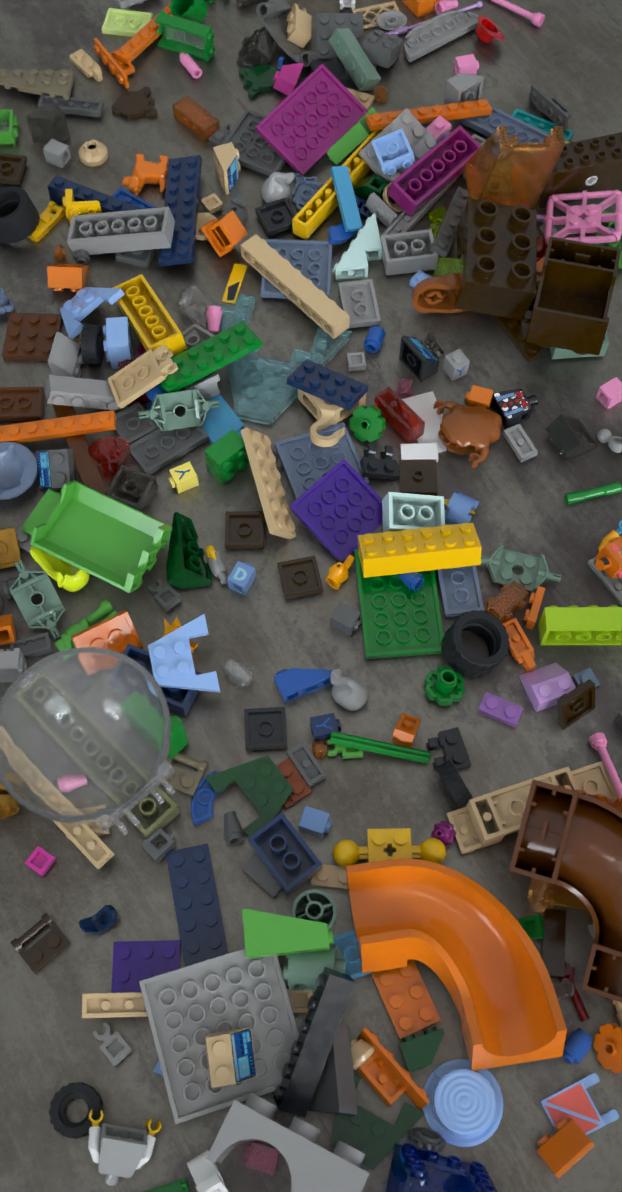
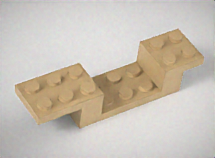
[446,761,619,855]

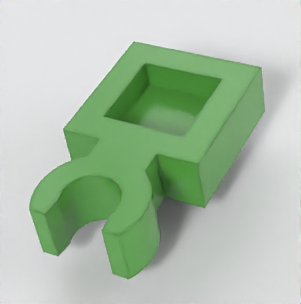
[327,735,363,759]

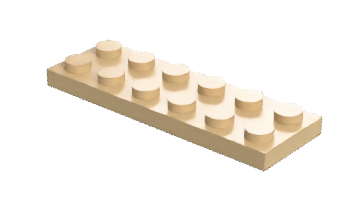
[241,427,297,540]

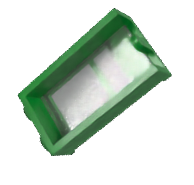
[154,10,215,62]

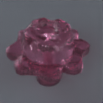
[396,378,414,396]

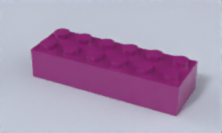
[387,126,483,217]

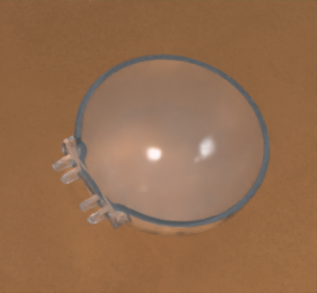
[0,647,176,835]

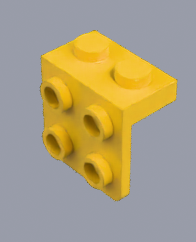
[62,189,102,224]

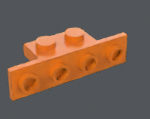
[94,38,135,89]
[357,1027,430,1110]

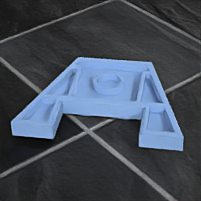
[60,287,124,340]
[148,614,221,693]

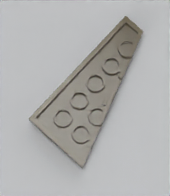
[0,69,75,100]

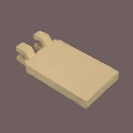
[108,344,179,409]

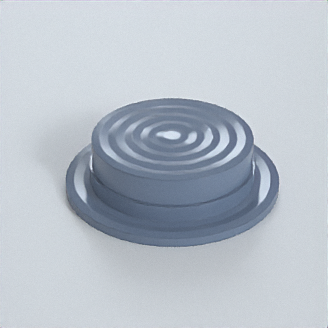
[0,442,38,500]

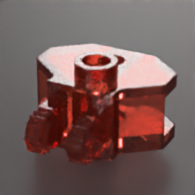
[88,437,130,479]

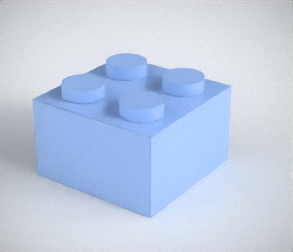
[103,317,133,369]

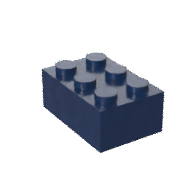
[247,812,322,896]

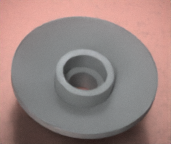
[376,11,407,31]

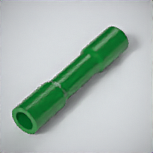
[564,481,622,505]

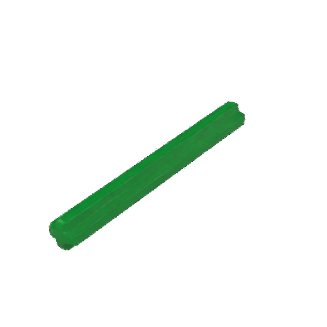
[329,731,431,764]

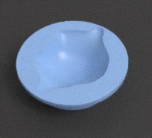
[423,1059,503,1147]

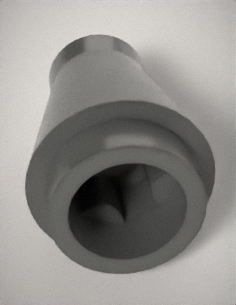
[223,811,245,845]

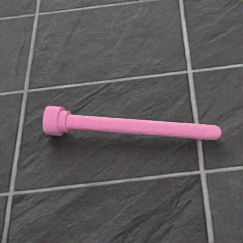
[490,0,545,27]
[589,732,622,805]

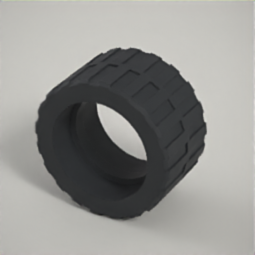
[0,186,40,244]
[441,610,510,678]

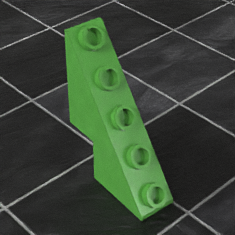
[326,106,377,165]

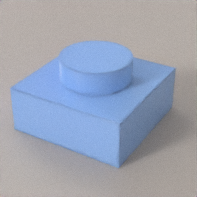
[409,270,431,288]

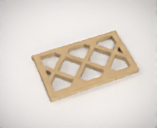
[352,1,400,30]

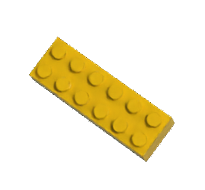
[113,274,187,356]
[358,523,482,578]

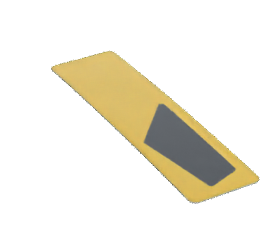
[222,263,247,304]

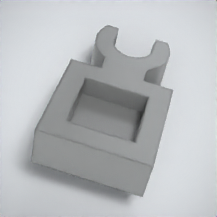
[93,1022,133,1067]

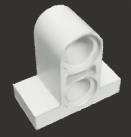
[187,1149,230,1192]

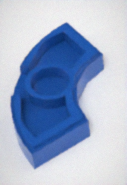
[328,220,357,244]
[191,770,225,826]

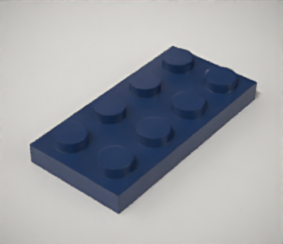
[287,360,368,411]

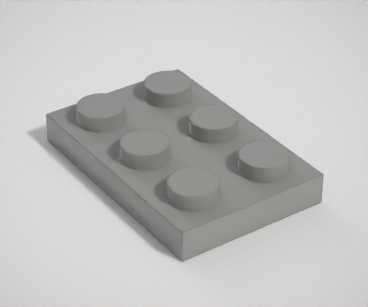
[338,279,381,329]

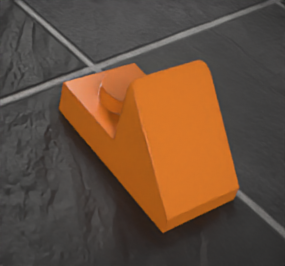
[392,713,421,748]

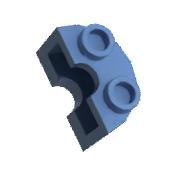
[445,490,480,524]

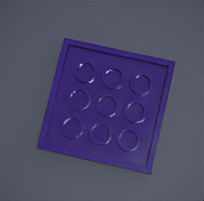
[289,459,383,562]

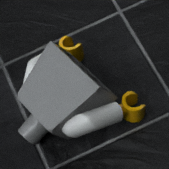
[88,1109,161,1186]

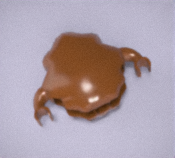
[433,400,502,468]

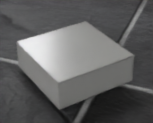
[346,352,366,371]

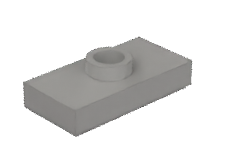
[365,192,398,228]

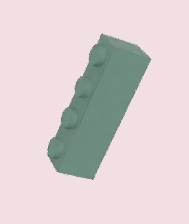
[328,28,381,91]

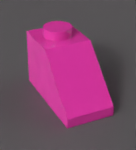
[273,63,304,95]

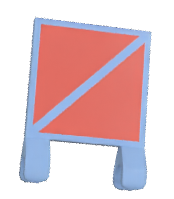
[540,1073,619,1135]

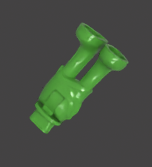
[54,598,117,655]

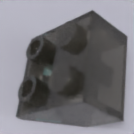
[237,26,276,67]

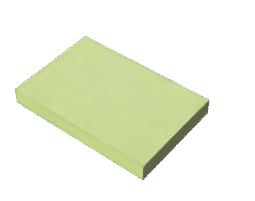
[102,8,154,37]

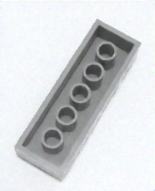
[67,207,175,255]

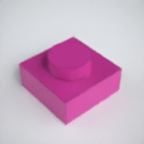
[24,846,56,877]

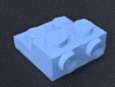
[371,129,415,175]

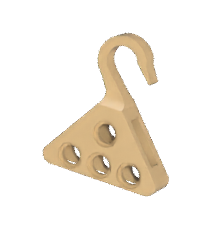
[298,389,367,447]

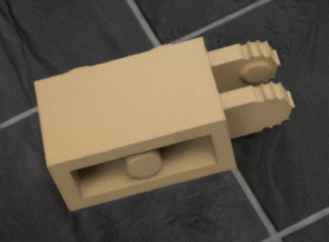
[287,3,312,48]

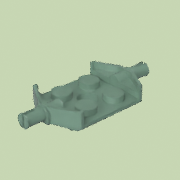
[138,387,220,431]
[481,545,562,592]
[9,560,66,641]

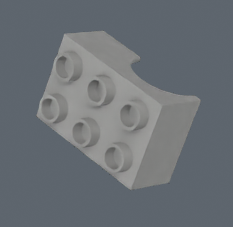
[206,1093,369,1192]

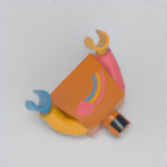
[595,520,622,579]

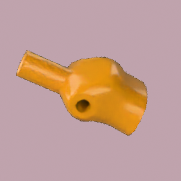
[325,555,355,590]

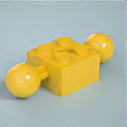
[332,828,446,867]

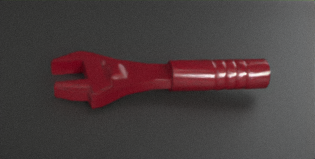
[557,960,590,1022]

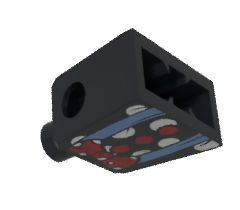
[491,388,538,429]

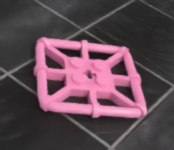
[544,190,622,245]

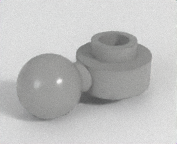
[597,429,622,453]

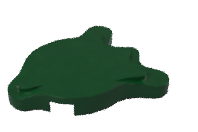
[239,65,280,98]

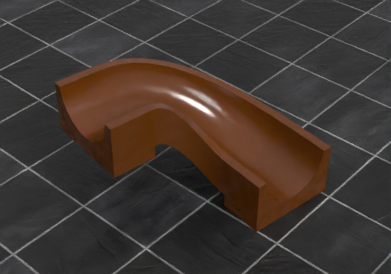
[509,779,622,1002]

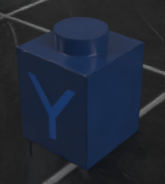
[310,713,341,743]

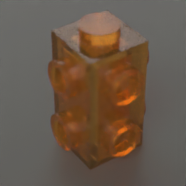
[485,580,529,623]

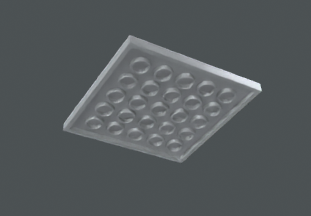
[139,948,299,1124]

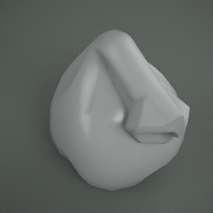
[261,172,294,204]
[330,669,369,711]

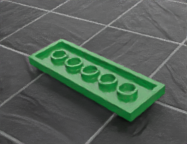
[159,321,263,393]

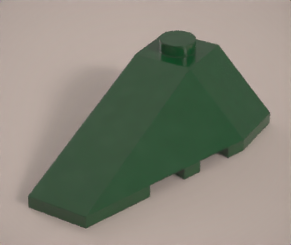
[166,512,212,589]

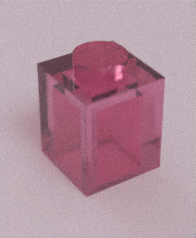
[243,1142,280,1175]

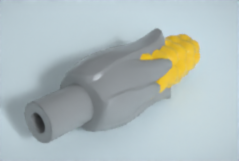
[205,545,228,584]

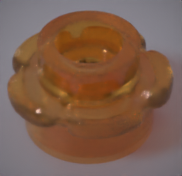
[374,86,389,102]
[54,244,66,261]
[312,739,327,759]

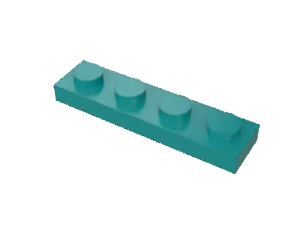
[511,108,575,144]

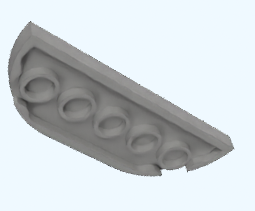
[404,10,479,62]

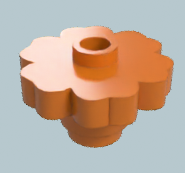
[593,1022,622,1074]

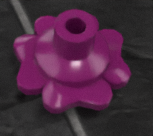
[431,820,456,847]

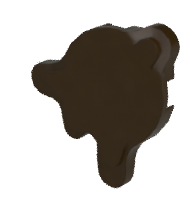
[111,87,157,119]

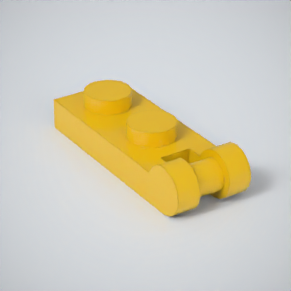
[28,201,66,243]

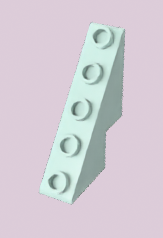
[333,213,382,281]

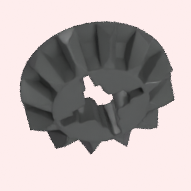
[408,1127,446,1152]

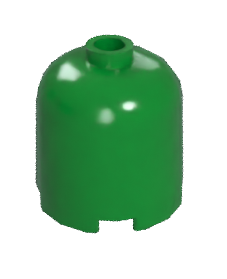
[169,0,208,23]

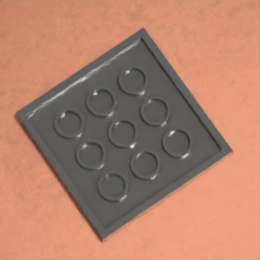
[222,109,286,176]

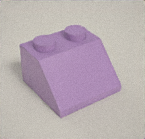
[519,663,576,712]

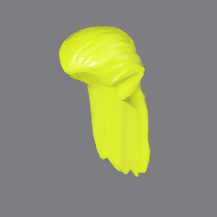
[30,547,90,592]

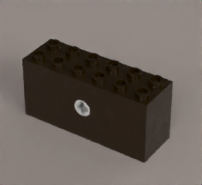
[529,132,622,209]

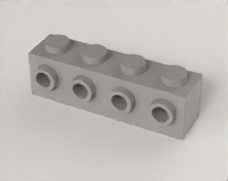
[45,375,120,411]

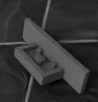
[529,84,572,131]

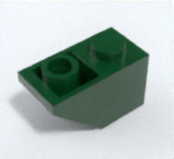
[353,175,388,201]
[398,1026,444,1073]

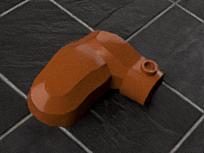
[412,272,466,313]

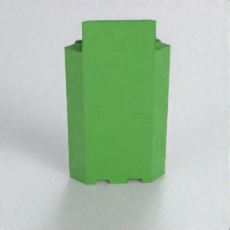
[22,480,173,593]

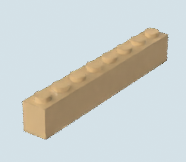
[240,234,350,339]

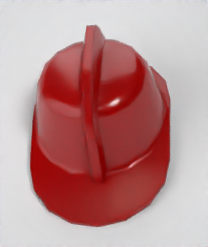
[476,15,505,43]

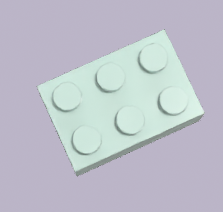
[382,492,445,532]

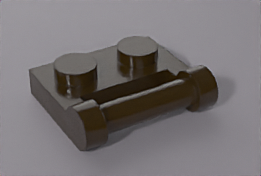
[10,913,71,974]

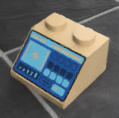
[213,142,241,195]
[204,1027,257,1088]

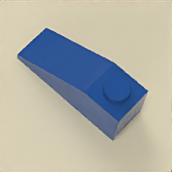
[274,668,333,704]

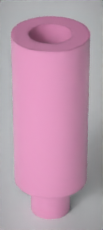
[179,52,202,79]

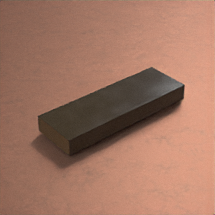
[541,908,566,979]

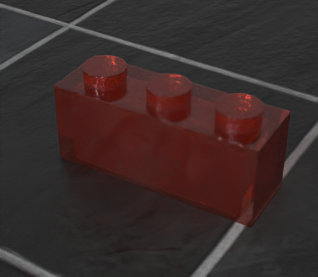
[374,387,425,444]

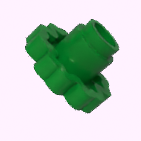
[350,405,386,443]
[424,666,465,706]

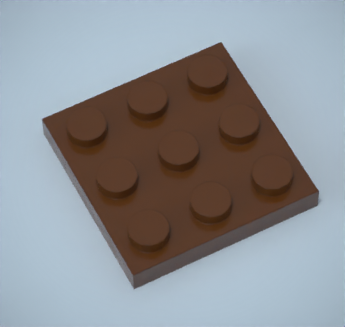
[2,312,63,361]

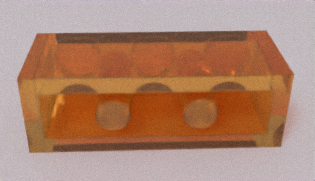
[173,95,220,143]

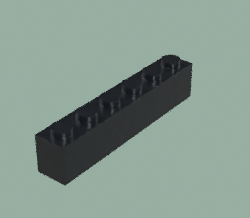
[274,967,355,1118]

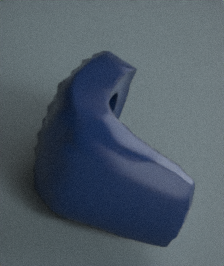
[79,905,118,935]

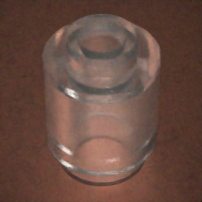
[223,659,254,687]

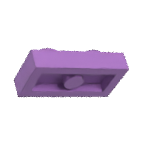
[477,692,524,728]

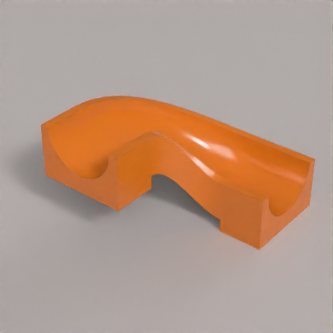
[346,858,567,1071]

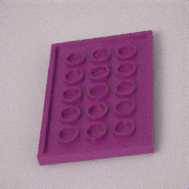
[255,64,368,176]

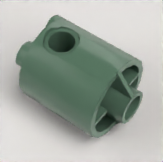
[292,889,337,931]
[283,944,346,991]

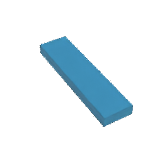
[330,166,363,232]

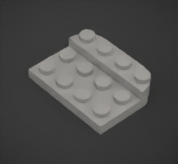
[359,108,436,183]

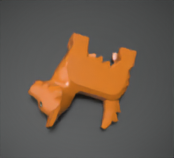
[122,154,168,197]

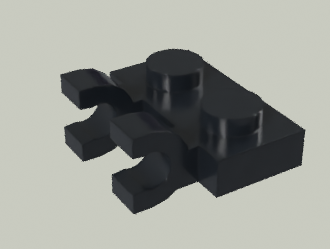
[360,443,399,480]
[426,727,471,771]

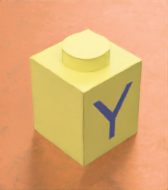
[168,461,199,494]

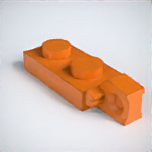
[502,618,536,672]

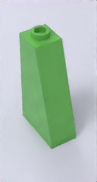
[242,909,334,959]

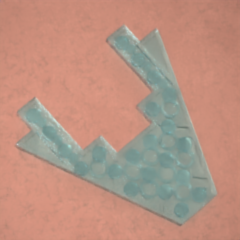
[218,294,352,425]

